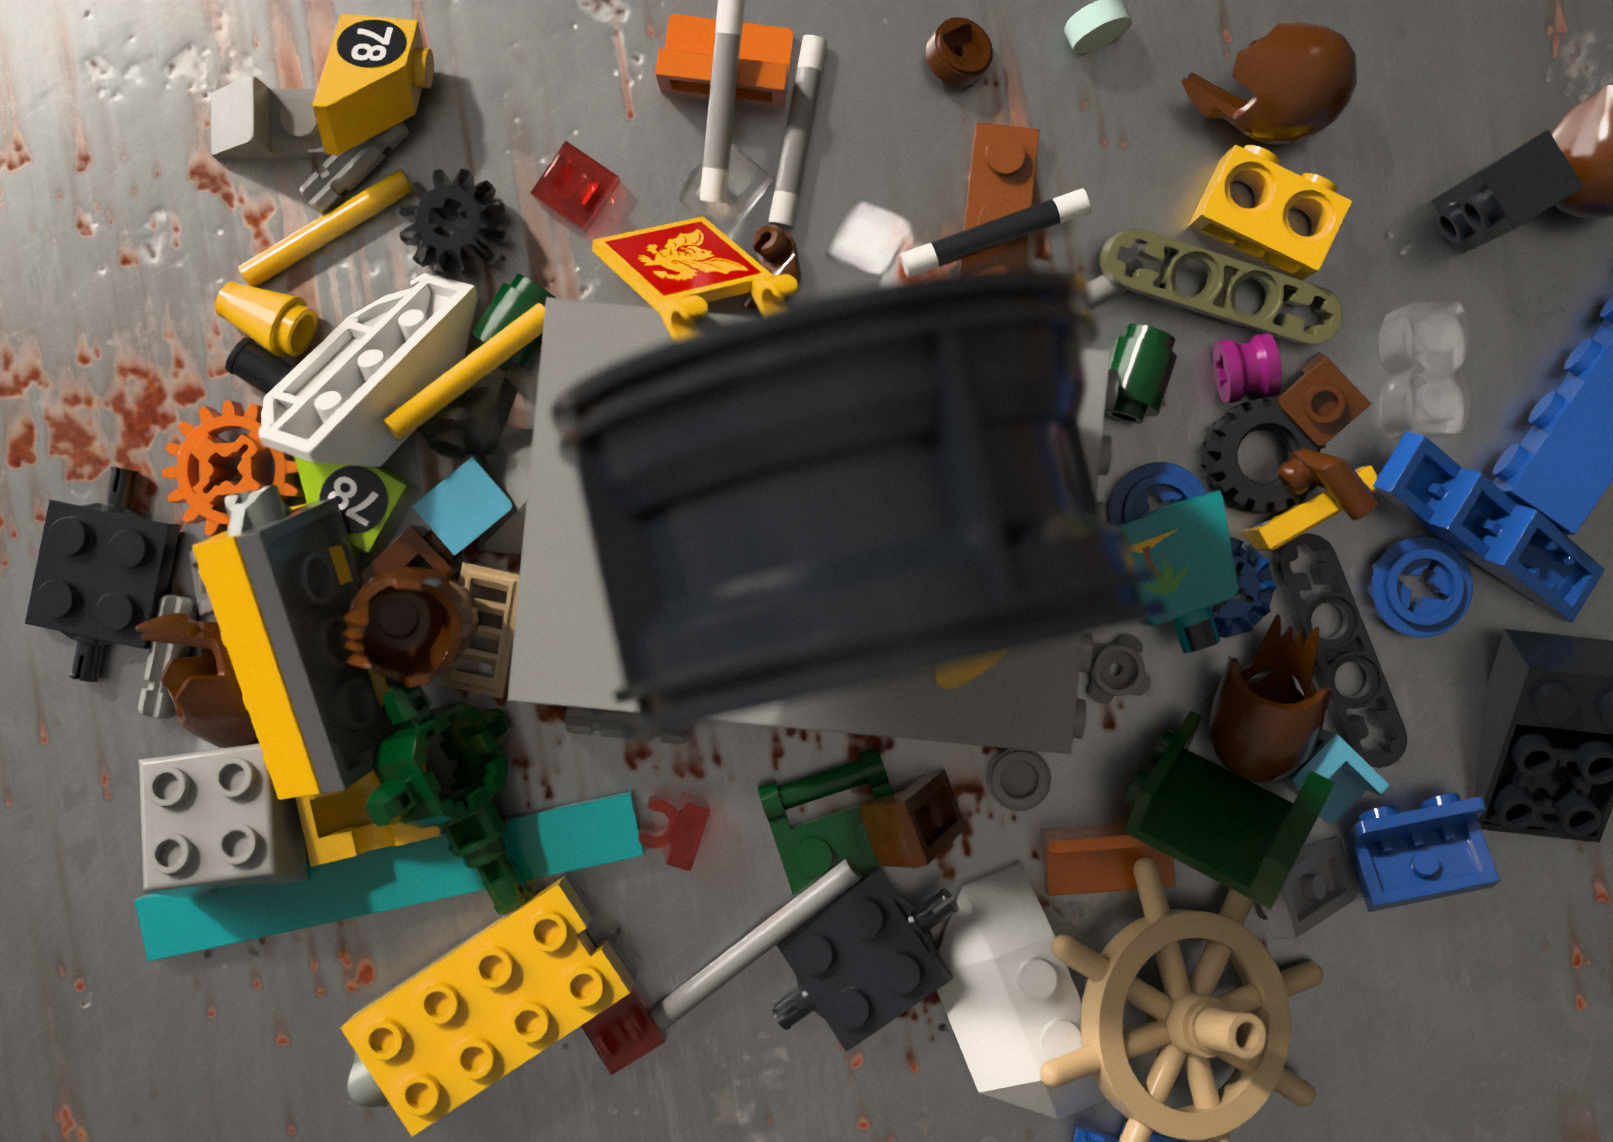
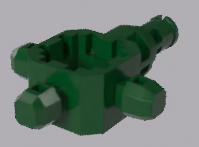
[366,682,534,915]

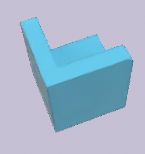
[412,455,513,556]
[1281,729,1391,824]

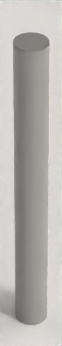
[650,858,862,1030]

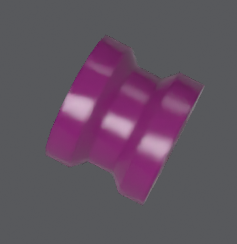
[1213,333,1282,404]

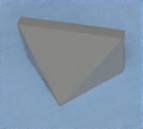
[478,425,534,555]

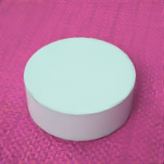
[1064,0,1132,54]

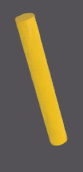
[238,168,412,287]
[382,303,545,442]

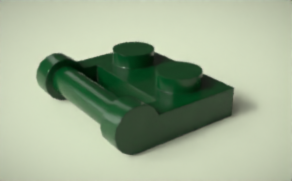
[757,747,893,895]

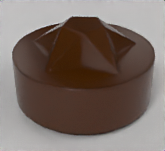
[926,17,993,87]

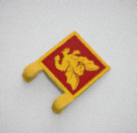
[593,216,798,339]

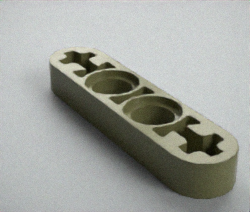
[1100,229,1343,344]

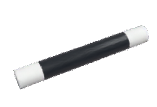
[900,188,1091,278]

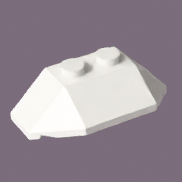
[258,273,478,467]
[937,861,1107,1119]

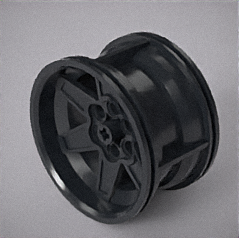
[551,268,1167,739]

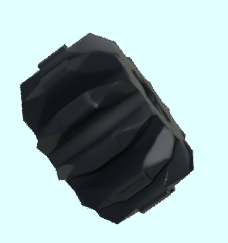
[399,169,509,278]

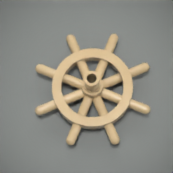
[1040,857,1323,1142]

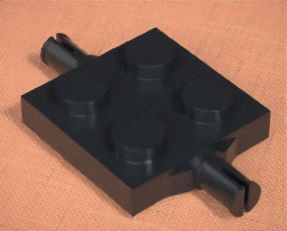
[25,466,180,682]
[772,869,959,1052]

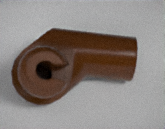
[742,225,802,314]
[1278,448,1379,520]

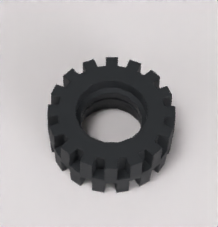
[1201,398,1326,514]

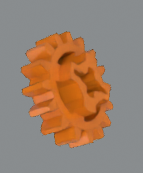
[162,400,305,536]

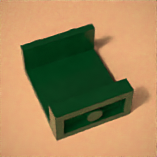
[1124,711,1335,909]

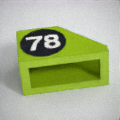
[294,456,421,558]

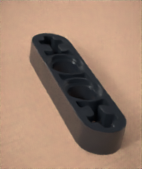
[1271,533,1408,768]

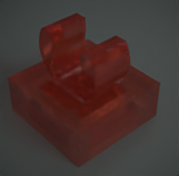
[530,141,621,233]
[637,792,710,872]
[581,983,667,1075]

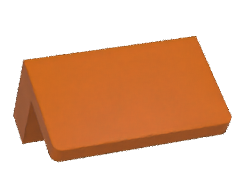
[655,14,794,107]
[1041,823,1176,896]

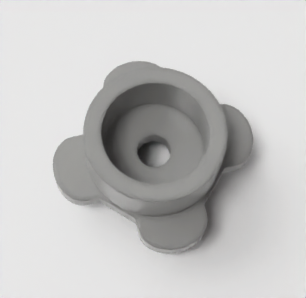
[1088,634,1151,704]

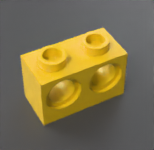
[1188,144,1352,280]

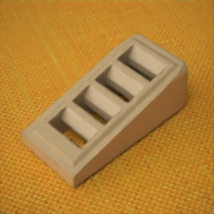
[441,562,520,699]

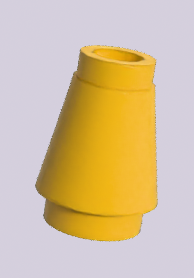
[215,281,318,357]

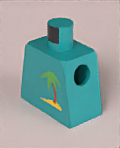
[1114,490,1239,654]

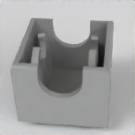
[139,744,307,898]

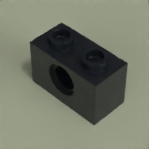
[1431,129,1584,253]

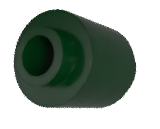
[471,273,556,373]
[1106,324,1177,424]

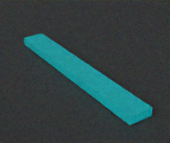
[134,791,646,962]

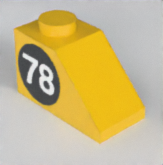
[312,14,434,155]

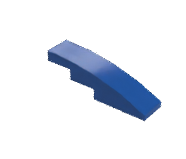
[1372,431,1605,623]

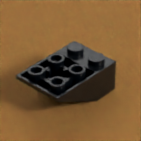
[1475,629,1613,843]

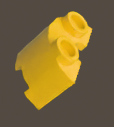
[295,762,441,867]

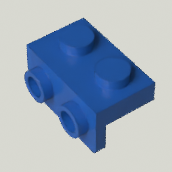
[1345,793,1500,913]

